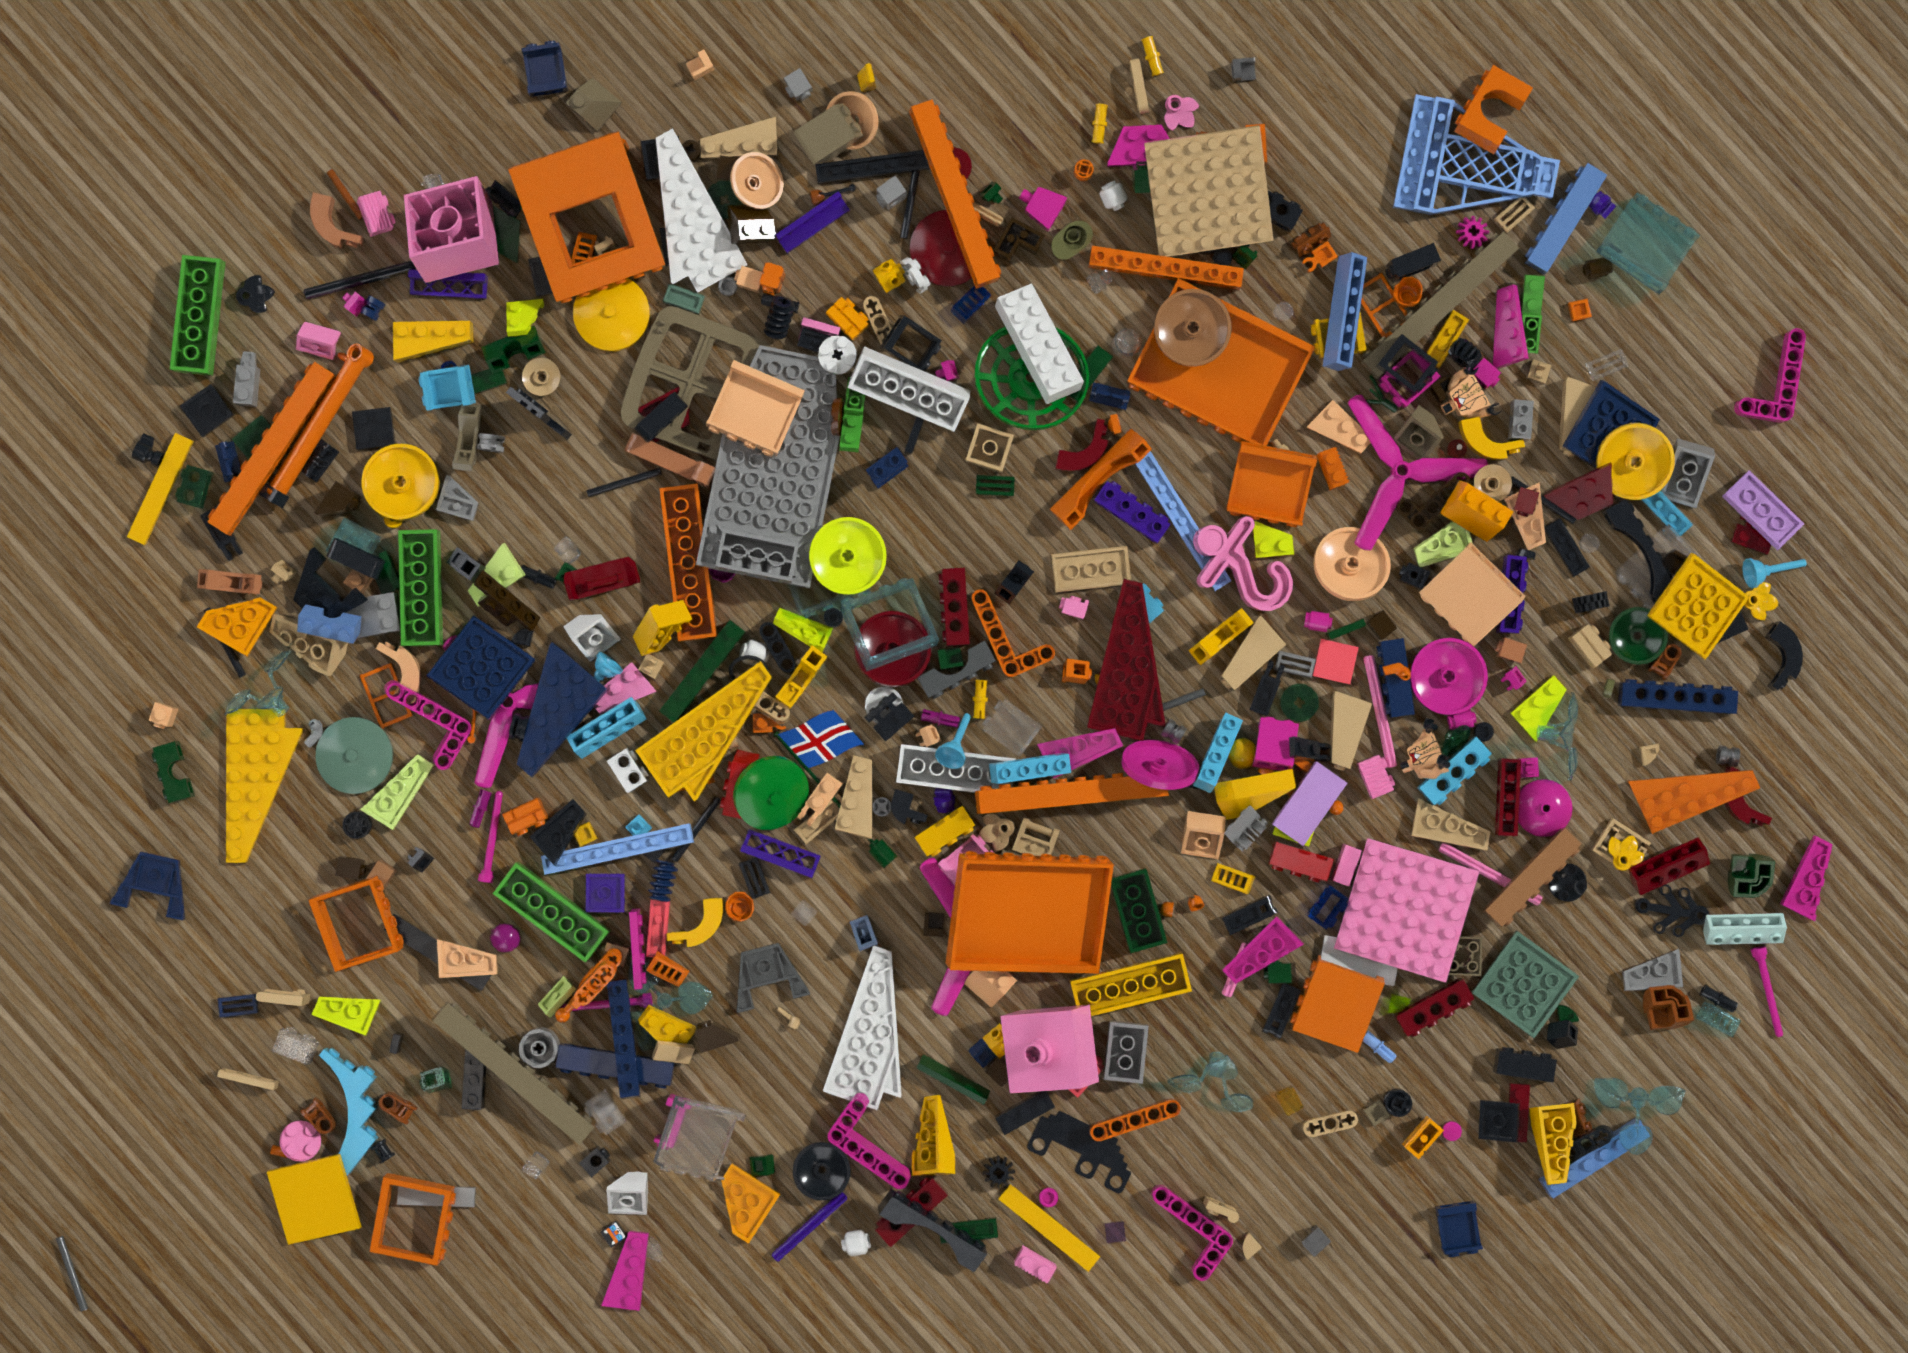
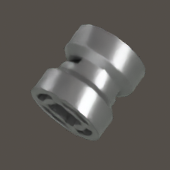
[1161,719,1187,744]
[1716,745,1740,767]

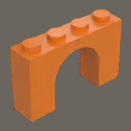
[1454,65,1533,154]

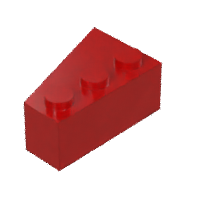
[720,750,760,819]
[1268,841,1334,883]

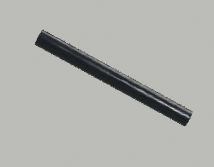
[900,170,920,239]
[586,467,662,497]
[1511,476,1576,524]
[203,607,246,678]
[671,795,721,863]

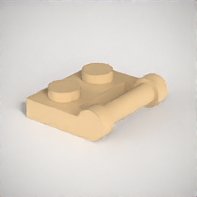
[1012,817,1060,856]
[1203,1195,1239,1223]

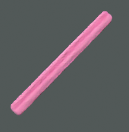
[1363,655,1397,768]
[1439,843,1542,905]

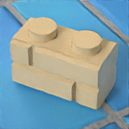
[1568,624,1612,668]

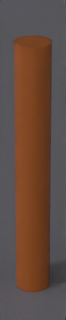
[326,169,363,220]

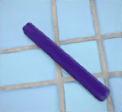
[772,1192,847,1262]

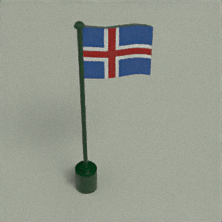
[773,710,897,869]

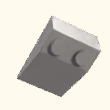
[1661,438,1715,508]
[346,592,401,639]

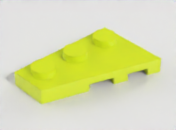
[312,997,381,1036]

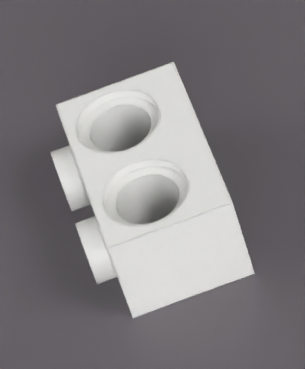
[607,748,649,793]

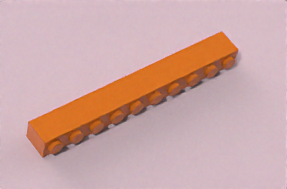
[909,99,1001,289]
[208,361,336,536]
[975,773,1169,814]

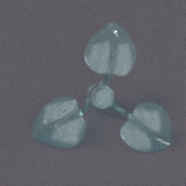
[225,649,292,717]
[1537,692,1578,781]
[629,961,713,1051]
[1167,1052,1254,1112]
[1594,1078,1686,1155]

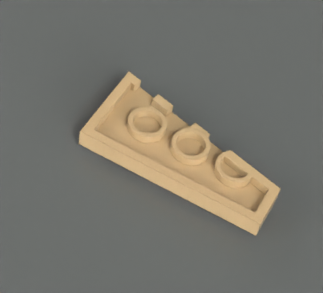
[700,117,778,159]
[835,755,872,839]
[1411,798,1491,851]

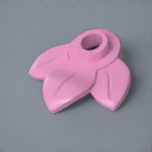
[1164,95,1199,131]

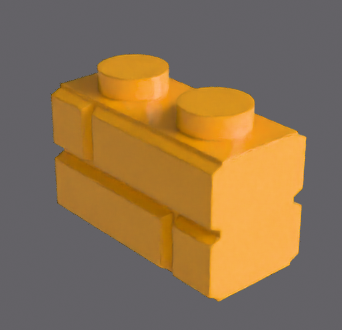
[826,297,869,342]
[1401,1115,1444,1159]

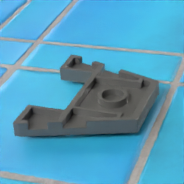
[737,943,810,1013]

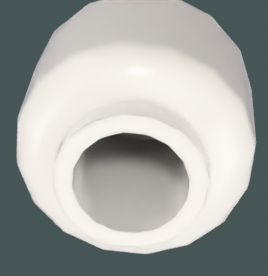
[1100,181,1127,211]
[740,640,769,666]
[841,1229,871,1257]

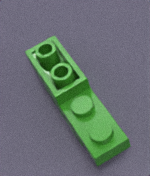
[1520,274,1545,354]
[839,377,866,453]

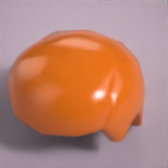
[1393,277,1423,308]
[725,892,754,922]

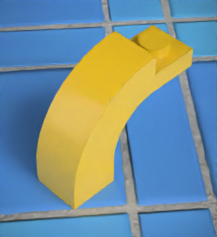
[1458,417,1525,460]
[1188,608,1254,665]
[775,646,827,709]
[667,897,724,947]

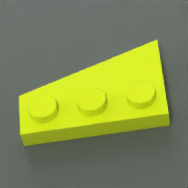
[773,608,833,653]
[1510,675,1567,742]

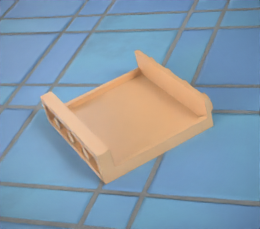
[706,360,805,457]
[1419,542,1525,647]

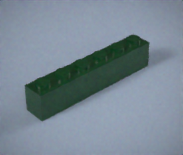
[659,620,746,722]

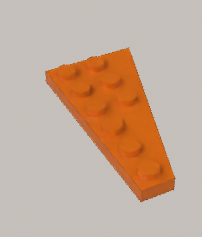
[1628,770,1760,834]

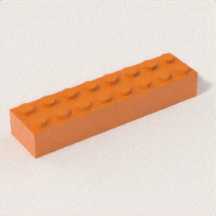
[659,484,718,642]

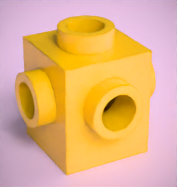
[872,258,905,293]
[983,1023,1005,1059]

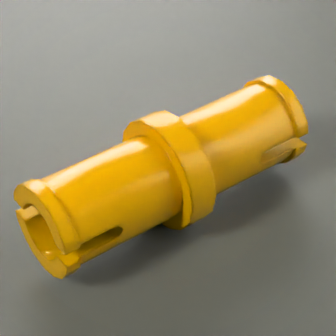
[1141,36,1164,77]
[1092,104,1108,144]
[973,680,988,719]

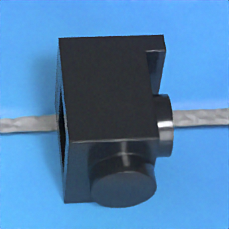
[1398,562,1430,590]

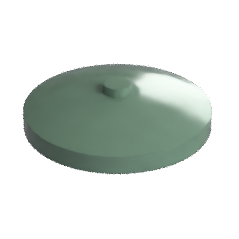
[315,717,394,794]

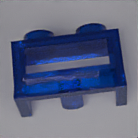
[1306,884,1349,930]

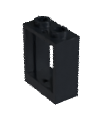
[1385,243,1441,283]
[880,315,942,371]
[1376,334,1438,394]

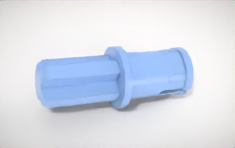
[1363,1030,1396,1063]

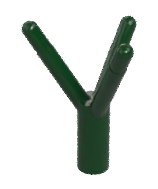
[1366,375,1399,413]

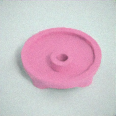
[280,1121,321,1162]

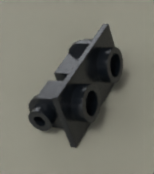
[485,180,521,218]

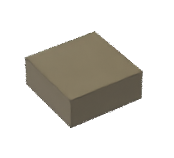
[1363,1099,1390,1127]

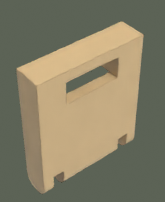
[1591,818,1651,875]
[256,989,310,1006]

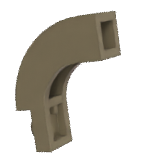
[452,404,481,471]

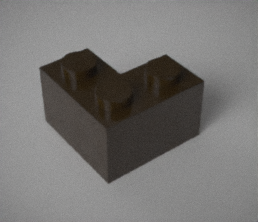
[993,217,1045,263]

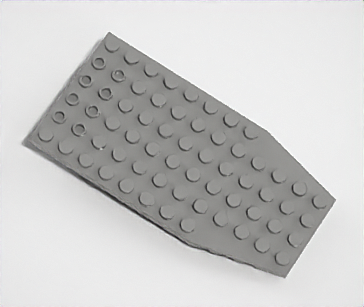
[696,345,839,588]

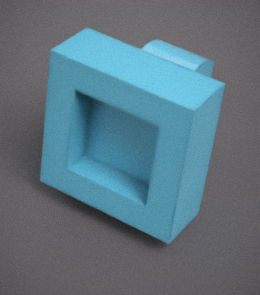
[625,814,652,836]

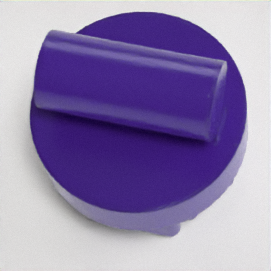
[1589,191,1616,219]
[934,788,956,813]

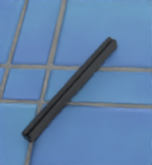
[304,261,416,299]

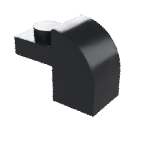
[446,547,486,583]
[994,560,1034,605]
[891,789,928,825]

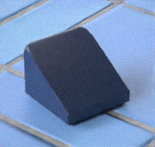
[968,1038,997,1068]

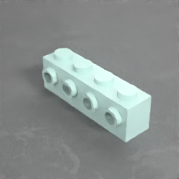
[1703,913,1787,945]

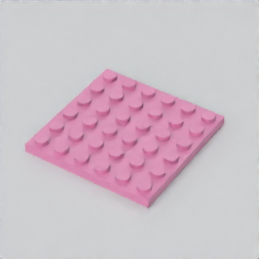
[1334,838,1480,983]

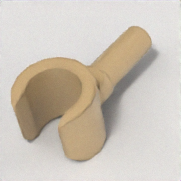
[777,1007,800,1029]

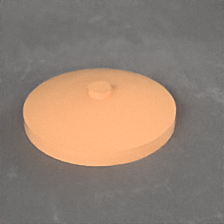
[1314,527,1391,601]

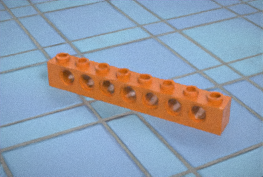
[1088,246,1244,290]

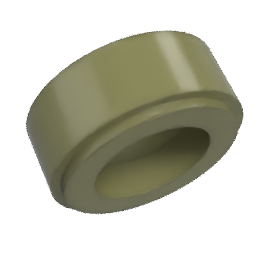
[1603,678,1615,699]

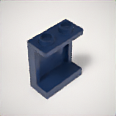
[521,41,568,97]
[866,447,909,489]
[1435,1200,1483,1257]

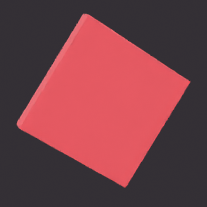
[1313,639,1359,685]

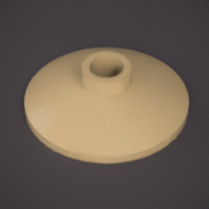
[522,358,561,396]
[1473,464,1512,502]

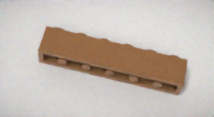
[1482,828,1581,927]

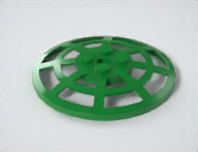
[974,327,1089,430]

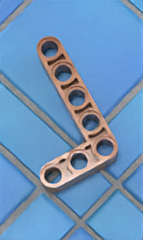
[624,433,716,488]

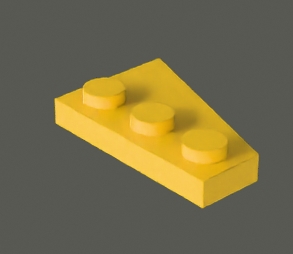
[638,1004,696,1044]

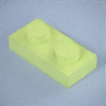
[538,976,576,1018]

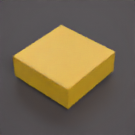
[574,822,598,847]

